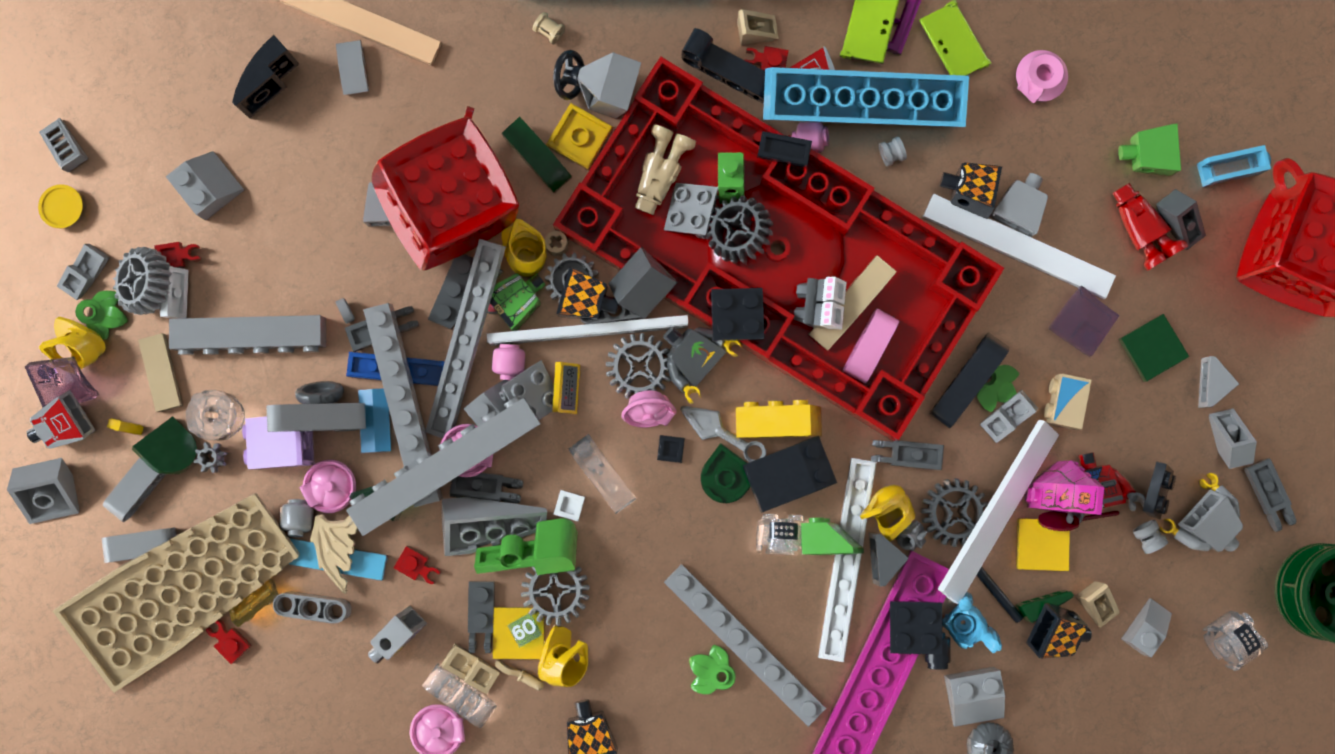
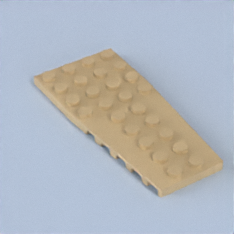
[53,493,300,693]

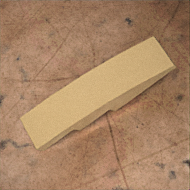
[808,255,896,351]

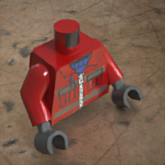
[1066,452,1145,524]

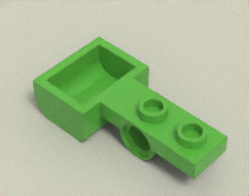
[474,518,578,575]

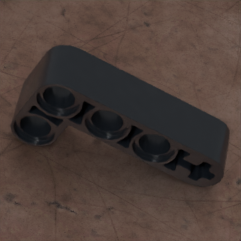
[681,28,765,103]
[929,332,1009,428]

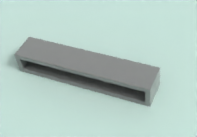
[169,315,326,355]

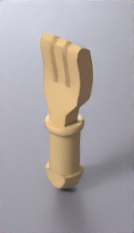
[495,659,544,691]

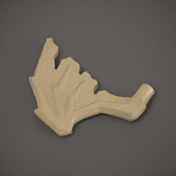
[310,514,358,594]

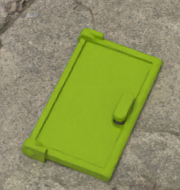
[840,0,899,64]
[919,0,992,76]

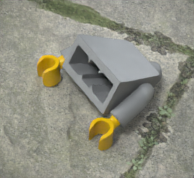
[1159,473,1243,552]

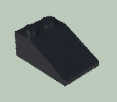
[742,435,837,513]

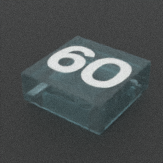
[507,613,542,648]

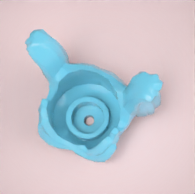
[942,592,1002,653]

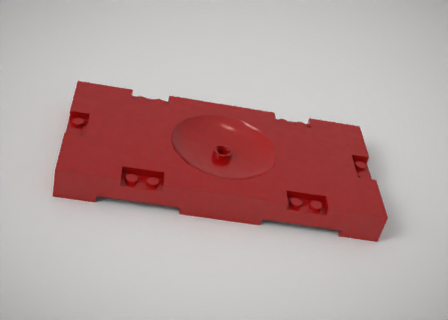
[553,56,1005,441]

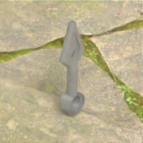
[680,406,766,463]

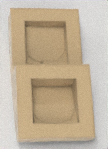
[441,644,500,694]

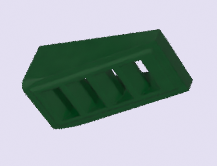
[1016,590,1074,623]

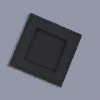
[657,435,685,463]

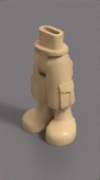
[635,124,696,215]

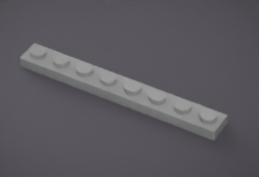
[425,239,506,438]
[664,564,826,727]

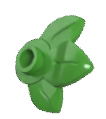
[75,291,128,340]
[977,365,1020,412]
[689,645,736,694]

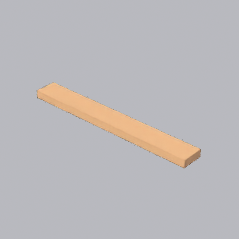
[276,0,442,66]

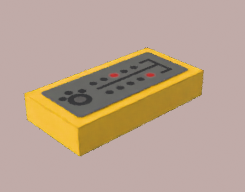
[552,362,580,414]

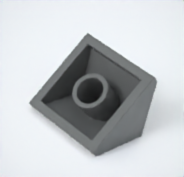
[608,247,678,319]
[869,532,909,587]

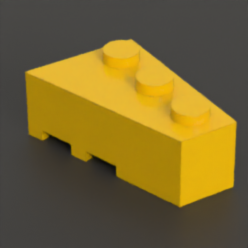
[736,400,822,438]

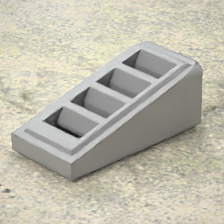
[39,118,88,172]

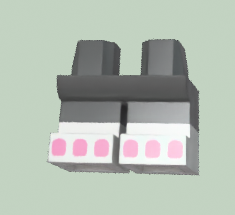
[794,277,846,330]

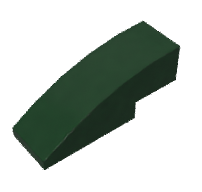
[501,117,572,193]

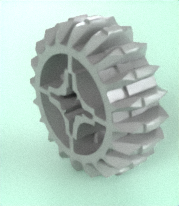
[113,247,172,315]
[606,333,671,399]
[521,566,590,626]

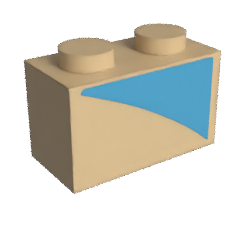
[1044,374,1092,430]

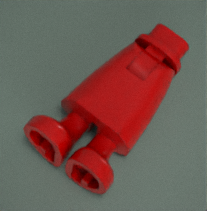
[1112,183,1189,271]

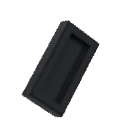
[757,131,812,167]

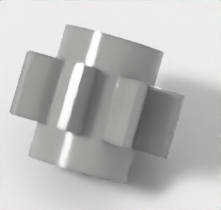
[194,442,228,473]
[895,520,927,551]

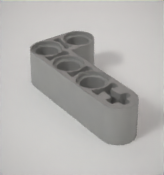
[266,403,366,432]

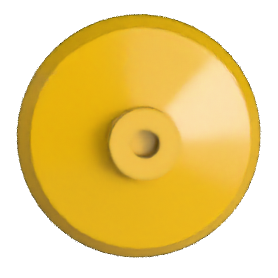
[38,184,83,228]

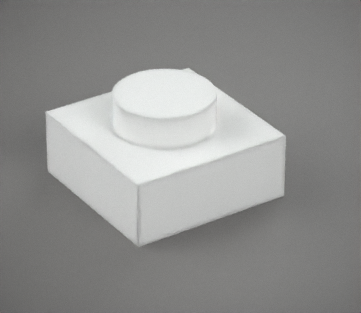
[554,490,585,521]

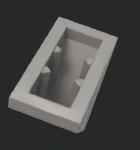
[1198,356,1239,408]

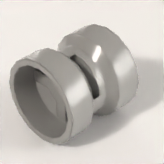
[1133,520,1168,554]

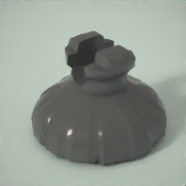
[295,381,344,404]
[966,722,1014,754]

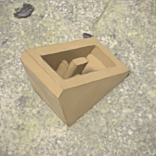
[737,9,779,46]
[1075,581,1120,628]

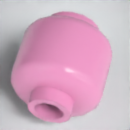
[792,121,829,153]
[492,344,526,380]

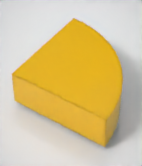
[107,418,144,436]

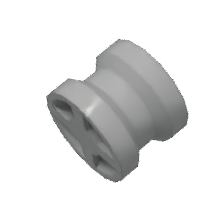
[879,136,907,167]

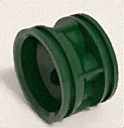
[1275,543,1335,643]

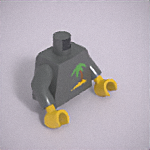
[663,327,743,404]

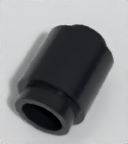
[925,632,951,670]

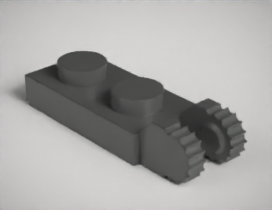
[345,306,419,352]
[871,440,944,470]
[1244,458,1297,532]
[449,473,523,504]
[468,581,495,653]

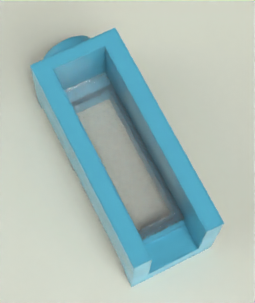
[1197,145,1271,187]

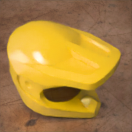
[501,219,547,277]
[39,316,106,371]
[860,485,915,542]
[538,626,588,687]

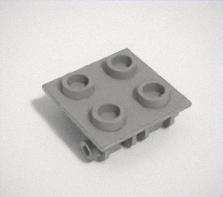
[664,183,719,239]
[499,360,554,420]

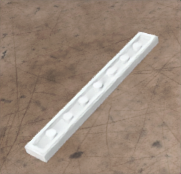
[922,194,1116,299]
[487,315,688,346]
[938,420,1059,604]
[818,458,877,662]

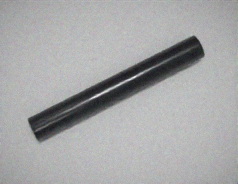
[976,566,1024,623]

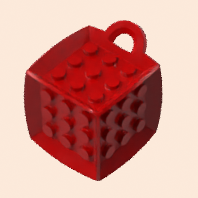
[372,106,519,271]
[1236,158,1335,317]

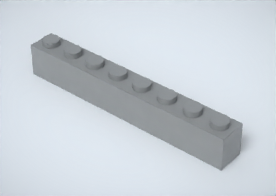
[363,303,443,507]
[346,396,541,536]

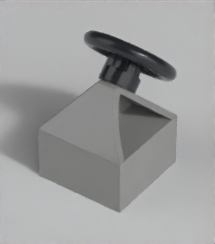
[553,50,641,119]

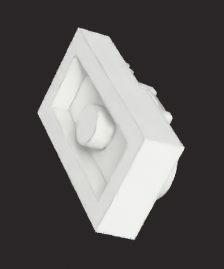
[160,266,189,319]

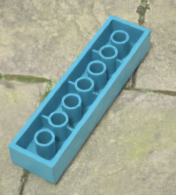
[763,67,969,127]

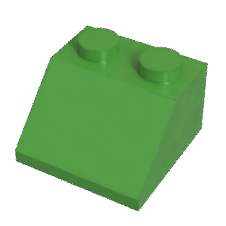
[801,518,864,555]

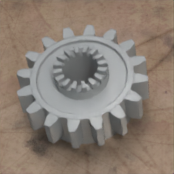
[545,253,599,304]

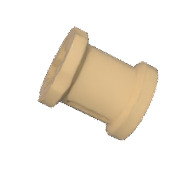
[532,12,565,44]
[545,231,569,256]

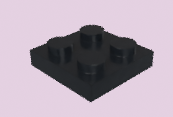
[711,288,764,341]
[1143,461,1176,519]
[890,601,943,655]

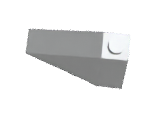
[442,497,547,556]

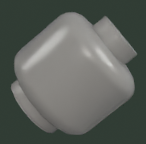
[279,499,314,537]

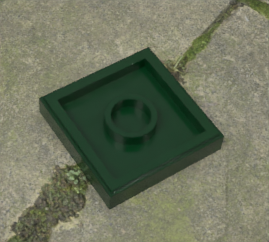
[1118,314,1190,382]

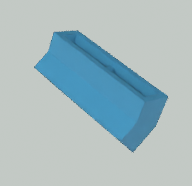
[358,388,391,453]

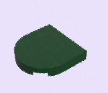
[132,416,197,475]
[700,443,750,503]

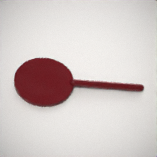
[1038,511,1120,531]

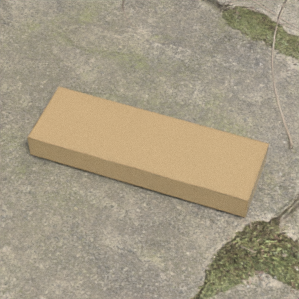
[138,333,183,412]

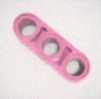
[842,308,899,384]

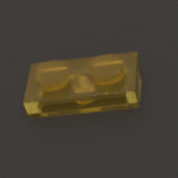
[229,578,278,628]

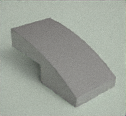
[336,40,369,95]
[57,243,110,300]
[980,390,1039,443]

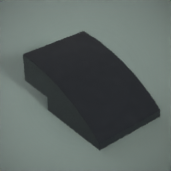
[232,35,299,118]

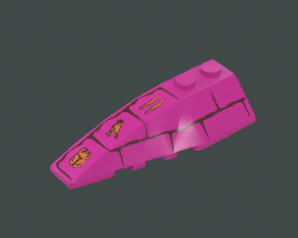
[1024,461,1104,515]

